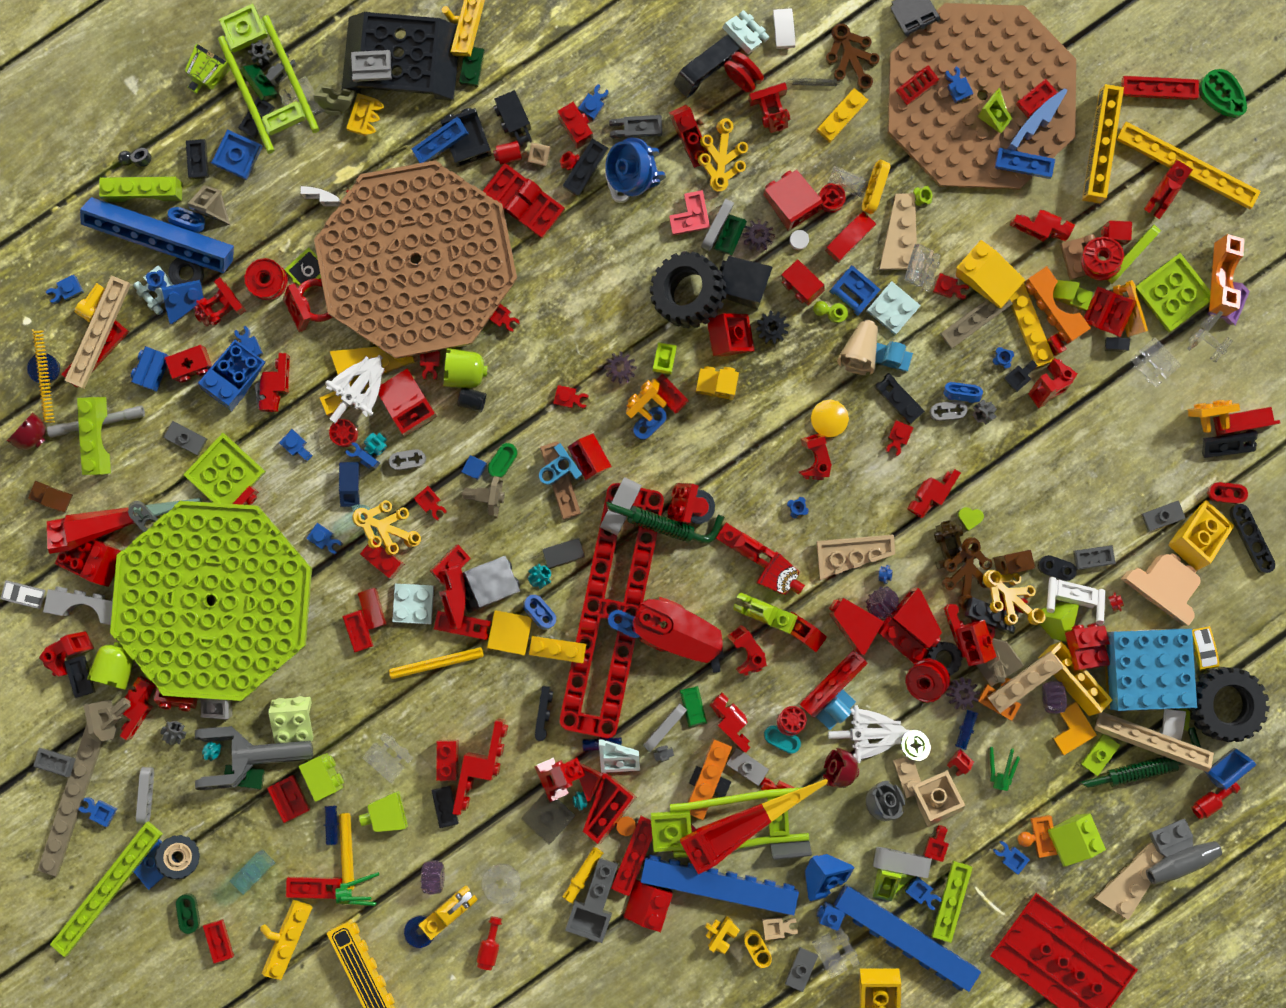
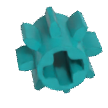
[364,433,387,456]
[528,564,551,589]

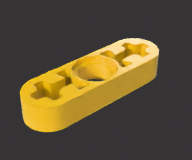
[861,159,890,214]

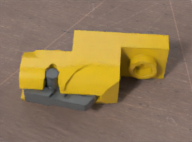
[418,885,478,940]

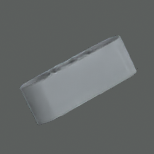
[600,477,642,536]
[873,847,932,878]

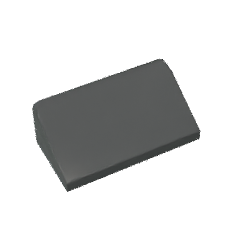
[542,538,585,568]
[770,841,812,859]

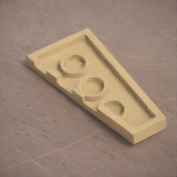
[879,193,918,270]
[816,534,895,580]
[1094,842,1165,920]

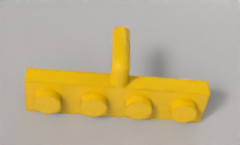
[442,0,485,56]
[260,900,313,980]

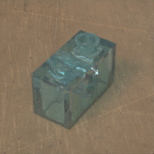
[230,849,276,895]

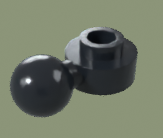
[118,148,152,167]

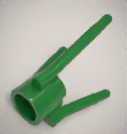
[989,747,1020,791]
[336,872,379,906]

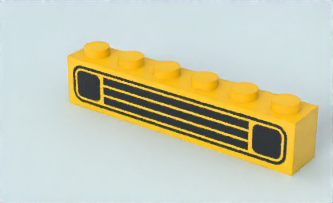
[1082,84,1124,204]
[327,919,395,1008]

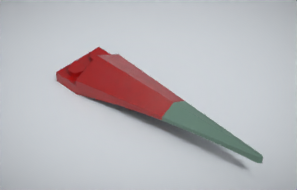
[47,498,203,554]

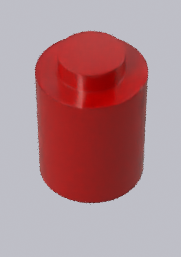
[493,141,522,165]

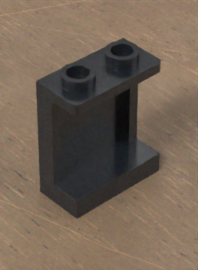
[440,108,492,167]

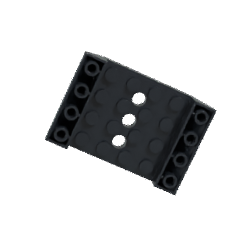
[341,12,458,101]

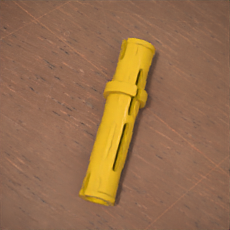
[562,846,604,903]

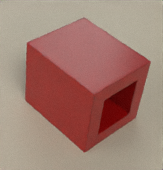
[1101,220,1132,245]

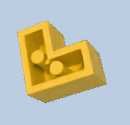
[696,366,739,400]

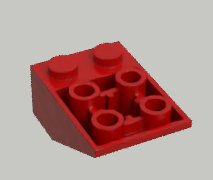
[378,368,438,437]
[55,539,122,587]

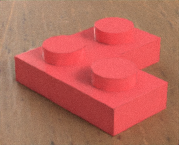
[669,190,710,236]

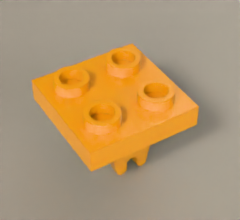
[626,378,666,421]
[1187,400,1240,433]

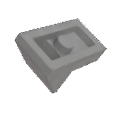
[201,698,232,719]

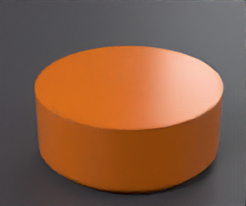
[616,816,636,836]

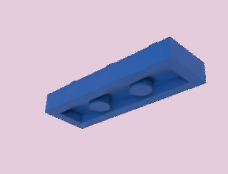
[412,117,469,163]
[994,148,1055,179]

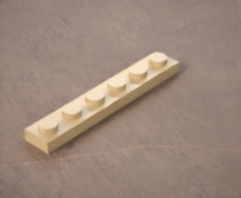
[64,275,131,389]
[1094,712,1214,772]

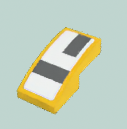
[1192,626,1220,671]

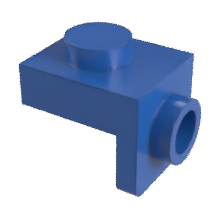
[816,902,845,931]

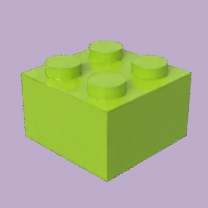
[299,753,344,802]

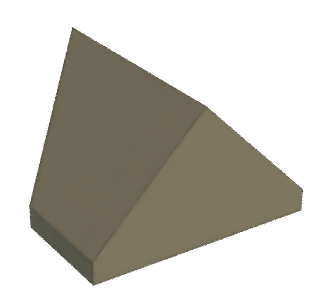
[188,185,230,225]

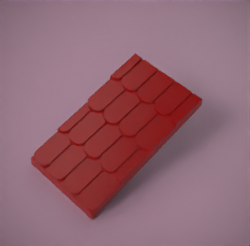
[990,893,1138,1008]

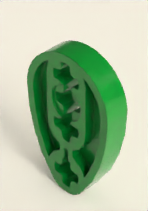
[1199,69,1247,118]

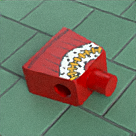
[756,551,805,595]

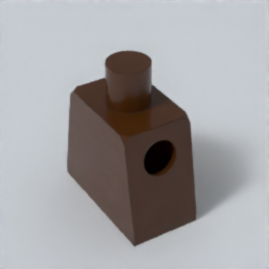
[993,549,1035,575]

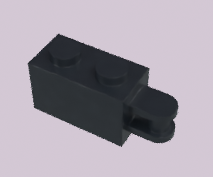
[493,90,533,147]

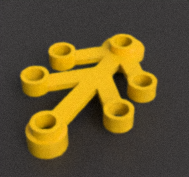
[698,118,748,192]
[352,500,421,555]
[983,570,1045,626]

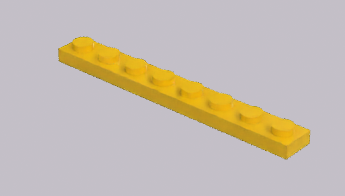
[1116,122,1261,209]

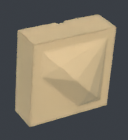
[528,142,550,166]

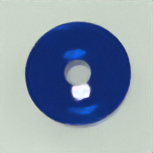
[27,353,60,383]
[404,915,435,948]

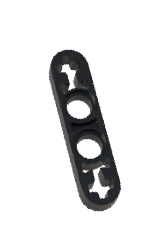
[1229,504,1276,573]

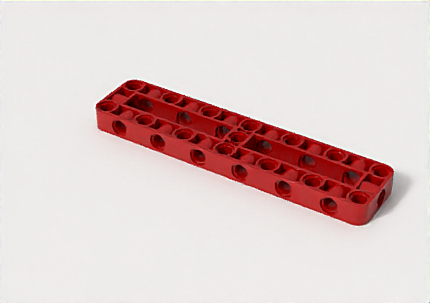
[560,483,664,738]

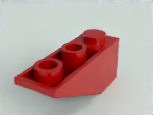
[669,105,709,168]

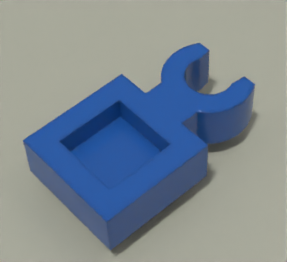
[945,66,974,103]
[578,84,609,120]
[46,274,84,304]
[234,326,263,357]
[306,523,343,554]
[79,797,117,827]
[993,840,1030,875]
[905,876,942,910]

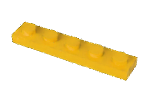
[1010,273,1054,368]

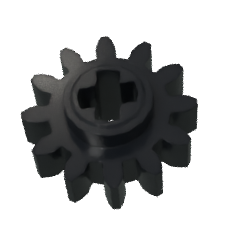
[755,310,790,345]

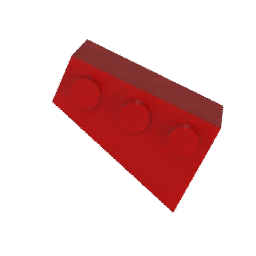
[583,772,637,844]

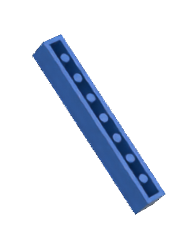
[80,197,234,273]
[641,854,799,915]
[833,884,981,992]

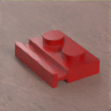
[267,775,311,823]

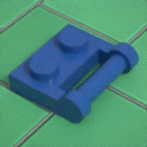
[829,265,881,316]

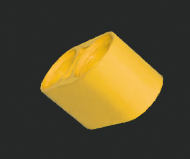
[744,929,772,968]

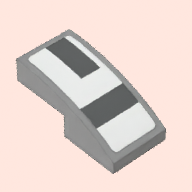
[0,580,45,609]

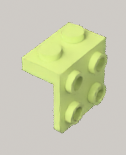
[268,696,314,744]

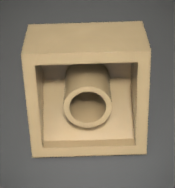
[912,771,965,826]

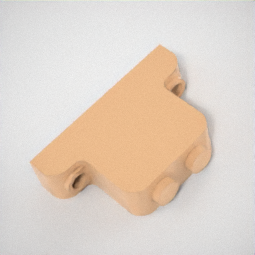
[1121,553,1200,626]

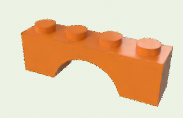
[1209,234,1244,316]
[1024,266,1091,344]
[688,738,732,820]

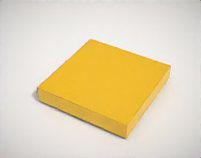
[487,610,532,655]

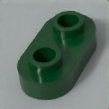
[176,893,200,934]

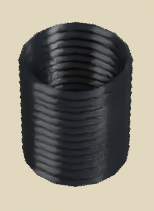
[457,387,487,413]

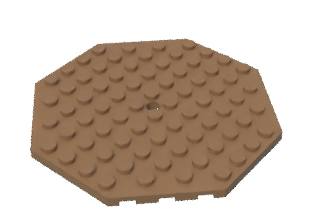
[888,3,1076,190]
[314,161,517,359]

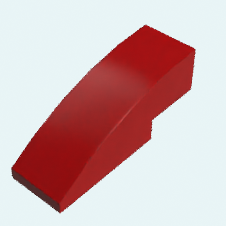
[825,211,876,263]
[439,566,465,629]

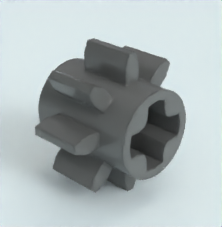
[248,40,274,66]
[972,399,997,425]
[160,721,187,745]

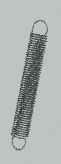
[787,78,842,86]

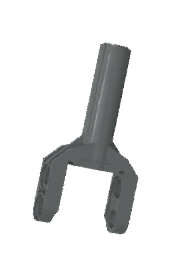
[195,726,313,790]

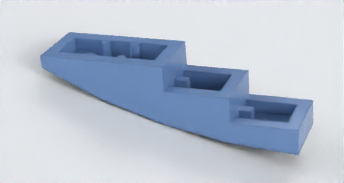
[1007,88,1068,151]

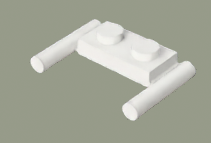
[1047,577,1105,625]

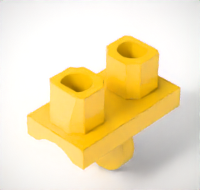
[705,916,740,954]

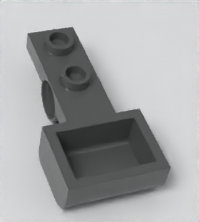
[565,858,618,943]

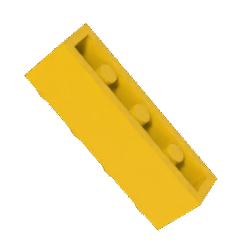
[1038,641,1113,716]

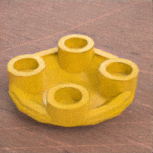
[811,400,849,437]

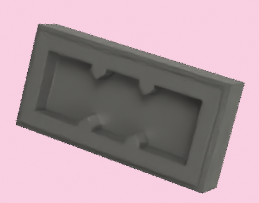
[163,421,208,456]
[1141,500,1185,532]
[1073,545,1116,570]
[33,748,76,777]
[785,947,818,992]

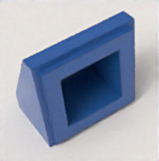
[462,455,487,480]

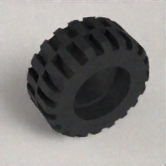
[650,251,727,329]
[1188,667,1270,742]

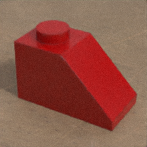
[790,611,827,652]

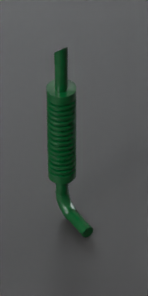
[606,501,725,544]
[1079,727,1201,788]

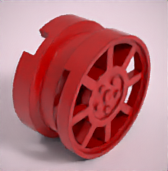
[819,183,846,213]
[329,419,358,447]
[776,706,807,736]

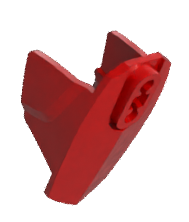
[632,596,723,663]

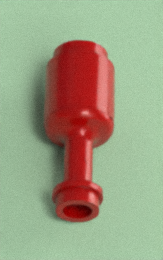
[1191,782,1241,820]
[476,916,502,971]

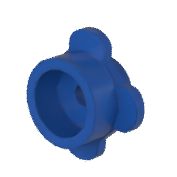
[146,270,167,291]
[993,347,1014,369]
[787,497,809,518]
[879,565,893,584]

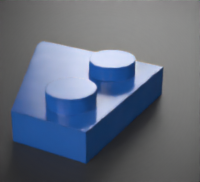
[161,280,204,324]

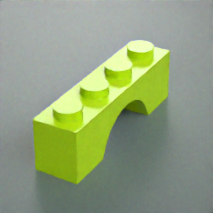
[99,176,182,202]
[77,397,111,475]

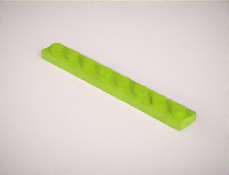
[50,821,163,957]

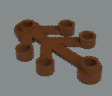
[826,24,880,91]
[942,537,993,610]

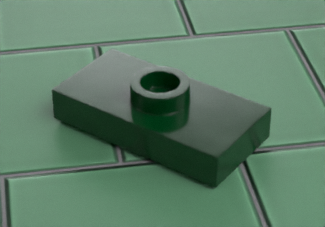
[240,64,278,101]
[714,214,747,256]
[224,764,265,789]

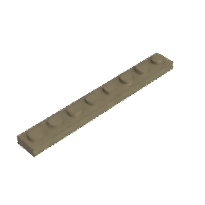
[37,724,103,876]

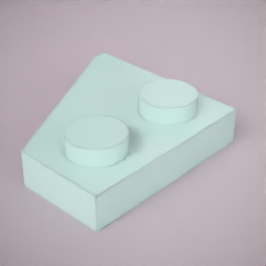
[599,740,640,773]

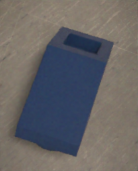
[339,462,360,507]

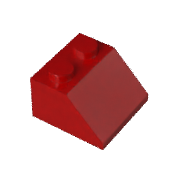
[707,313,755,356]
[623,879,673,933]

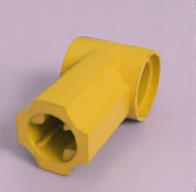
[74,283,105,323]

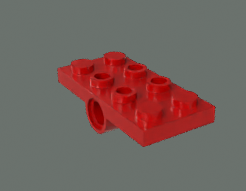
[483,163,565,239]

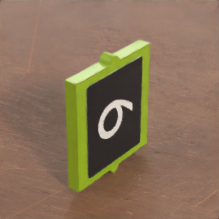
[284,247,321,292]

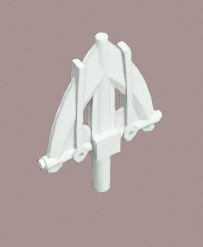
[325,355,385,423]
[828,705,909,763]

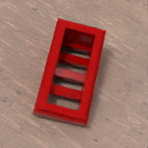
[896,65,939,105]

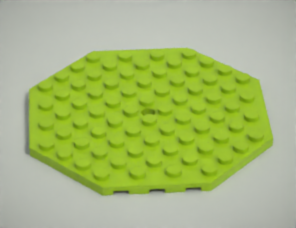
[110,501,312,701]

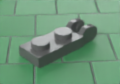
[609,115,663,138]

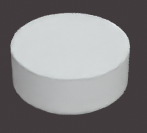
[790,230,809,250]

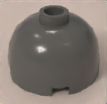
[866,781,905,822]

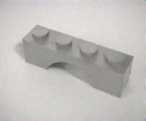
[43,586,113,625]

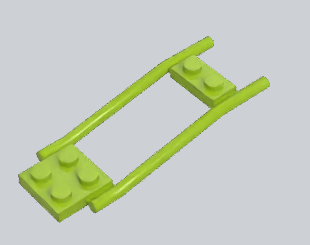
[218,4,320,154]
[651,787,809,858]

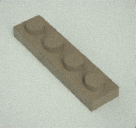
[939,299,1013,349]

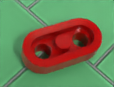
[1207,482,1248,504]

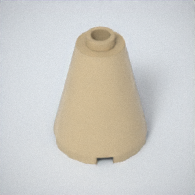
[837,320,878,375]

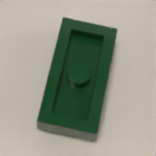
[459,47,485,87]

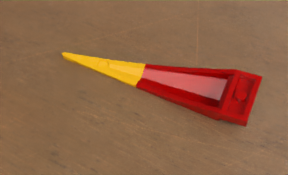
[680,779,828,874]

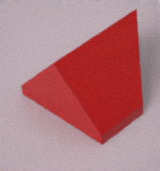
[579,763,603,801]

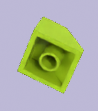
[1048,813,1106,867]

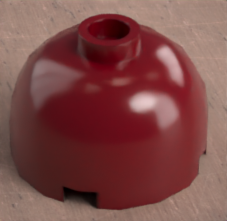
[7,412,46,450]
[823,748,859,788]

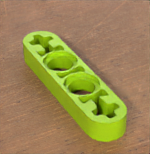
[1107,224,1161,284]

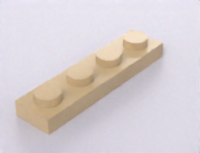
[988,651,1064,713]

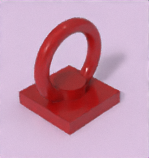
[283,278,333,332]

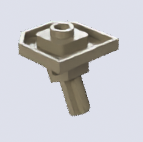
[462,476,505,518]
[976,638,1024,686]
[83,698,131,742]

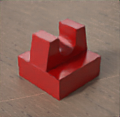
[947,749,974,776]

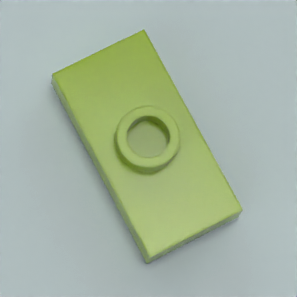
[1081,733,1120,776]

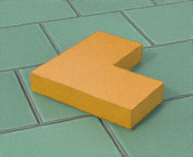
[1052,702,1097,755]

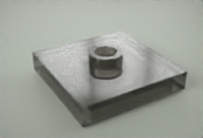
[521,792,575,845]

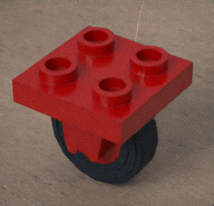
[667,483,715,524]

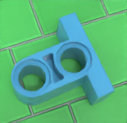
[875,341,913,372]
[539,443,583,485]
[816,689,856,730]

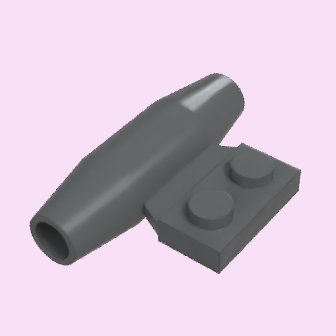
[1146,818,1222,884]

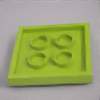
[1136,253,1211,333]
[184,433,266,504]

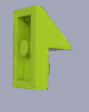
[1053,280,1094,311]
[653,342,677,375]

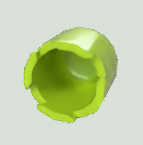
[443,348,488,388]
[87,642,134,690]

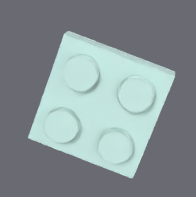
[867,281,921,335]
[392,583,434,624]

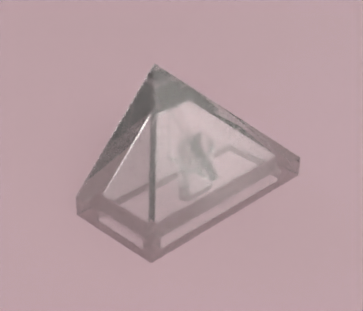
[827,166,869,198]

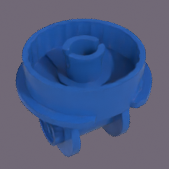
[605,138,666,196]

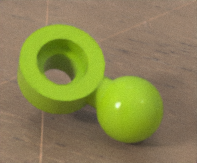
[813,301,848,323]

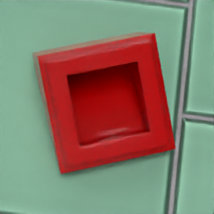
[1047,334,1067,356]

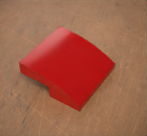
[1084,287,1136,337]

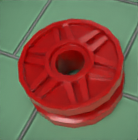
[724,52,764,93]
[1081,237,1124,281]
[244,258,288,301]
[905,658,950,703]

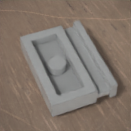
[351,50,392,82]

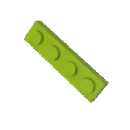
[931,860,973,943]

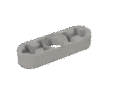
[701,199,734,251]
[643,703,687,752]
[136,767,154,824]

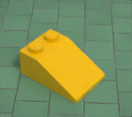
[956,240,1026,309]
[1168,500,1234,571]
[859,968,901,1008]

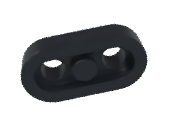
[1037,555,1077,581]

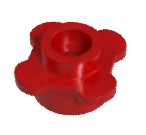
[560,151,579,171]
[1108,592,1124,612]

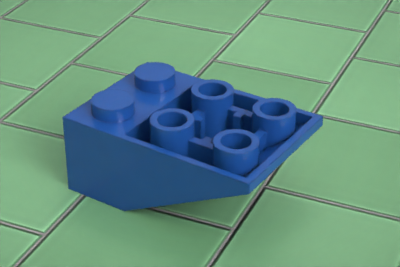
[198,340,266,412]

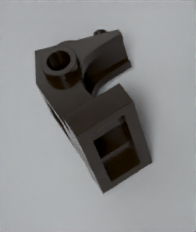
[934,520,976,569]

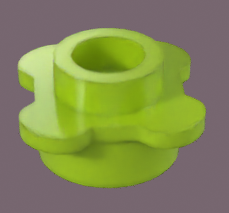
[913,186,933,206]

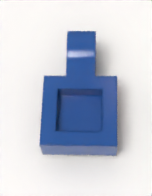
[279,429,313,461]
[346,442,380,469]

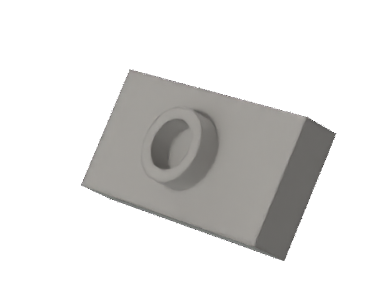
[726,747,769,786]

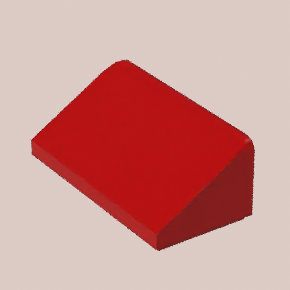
[358,588,387,630]

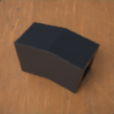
[1105,337,1130,352]

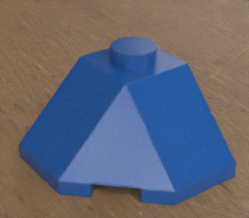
[805,854,854,901]

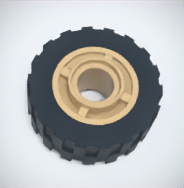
[155,835,200,880]

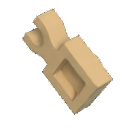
[762,917,798,940]

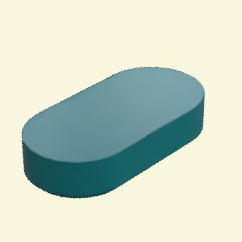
[764,725,801,754]

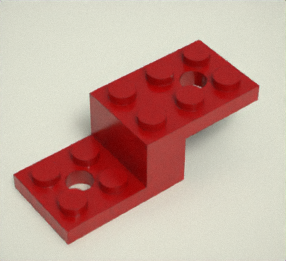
[453,718,508,815]

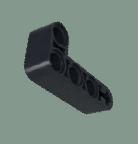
[673,34,742,98]

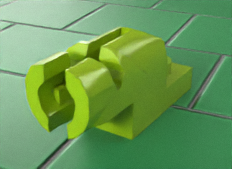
[733,593,798,634]

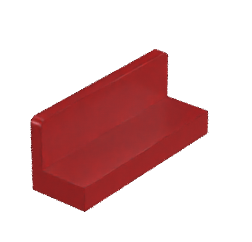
[1213,407,1281,436]

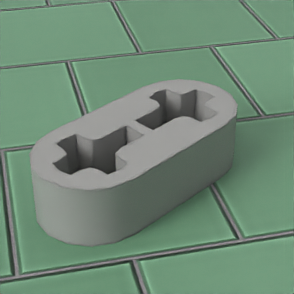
[930,401,967,421]
[389,450,426,470]

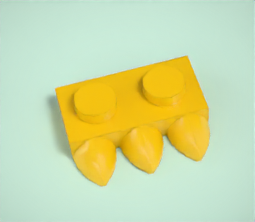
[346,93,384,136]

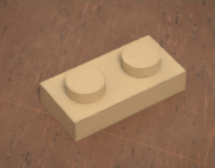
[892,756,921,798]

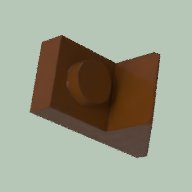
[28,481,73,512]

